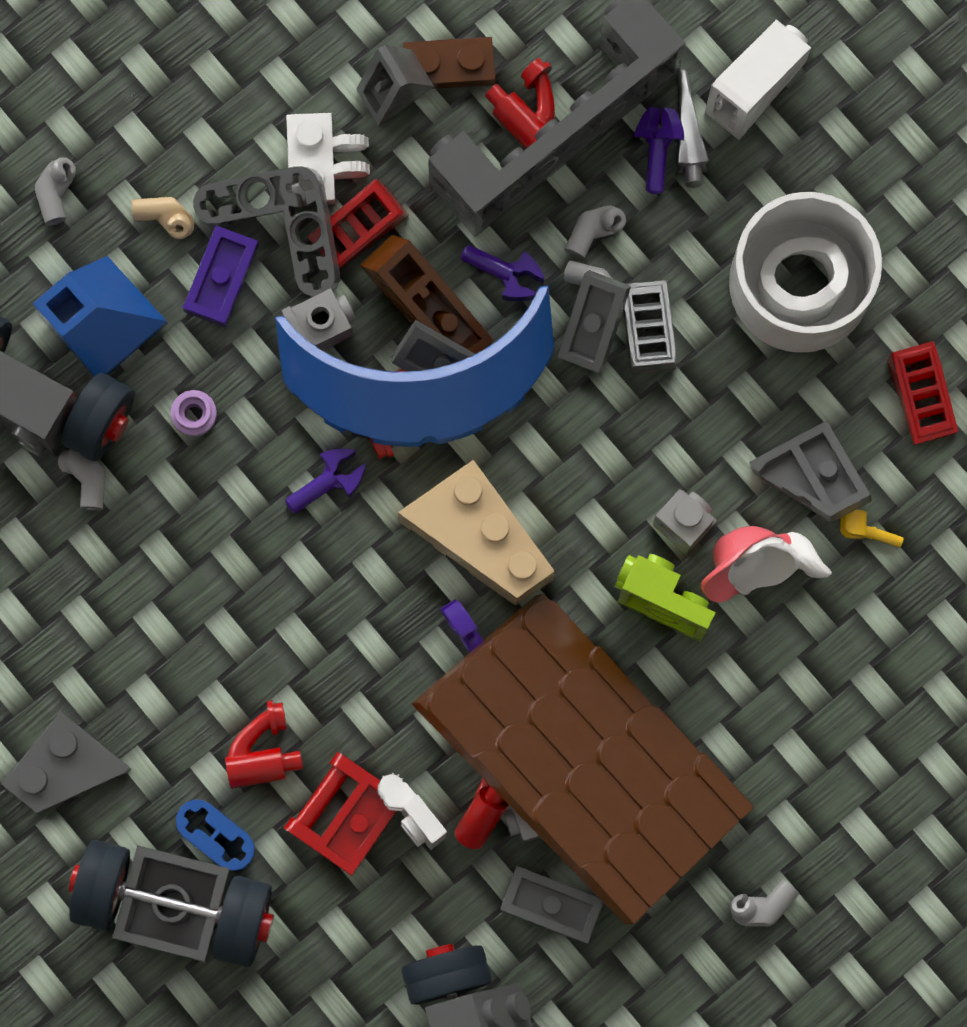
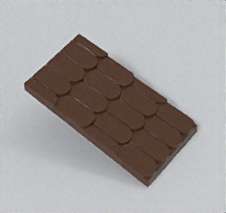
[411,594,754,924]

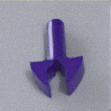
[634,107,684,194]
[461,245,544,302]
[285,449,366,513]
[440,599,483,653]

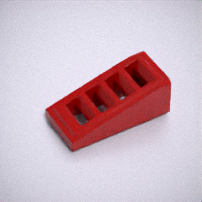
[307,179,409,270]
[887,341,959,446]

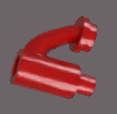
[485,58,555,149]
[225,700,303,789]
[454,778,509,850]

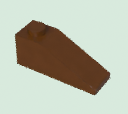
[360,235,493,354]

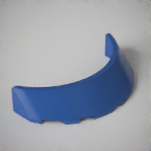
[275,286,554,447]

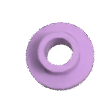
[171,390,217,436]

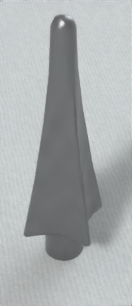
[676,70,709,188]

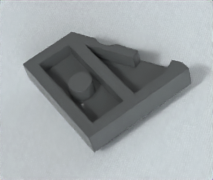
[749,421,872,523]
[1,711,131,814]

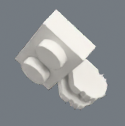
[286,113,370,206]
[377,773,447,850]

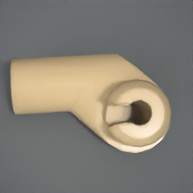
[132,197,194,239]

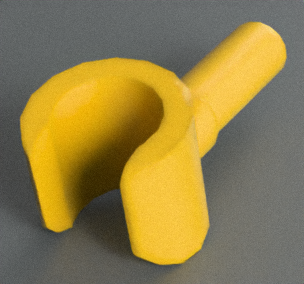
[840,510,904,548]

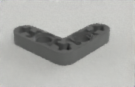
[193,166,340,296]

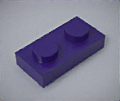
[183,226,259,327]

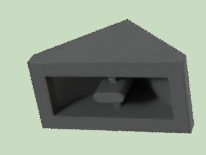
[357,45,434,126]

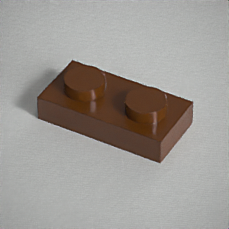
[403,37,495,89]

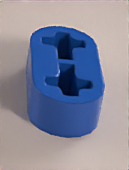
[176,799,256,872]

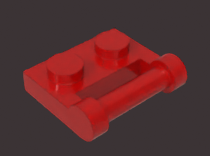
[283,752,397,876]

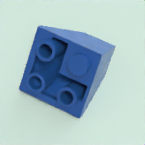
[33,256,167,377]

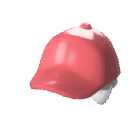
[701,526,832,603]

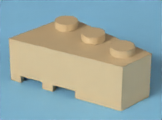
[398,460,555,606]

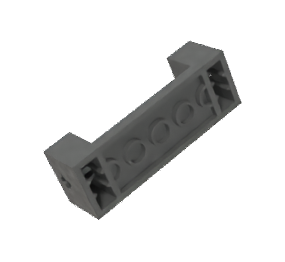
[428,0,686,237]

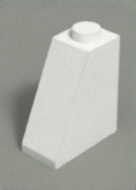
[705,20,811,140]

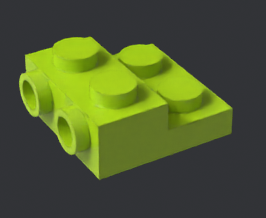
[614,554,716,642]

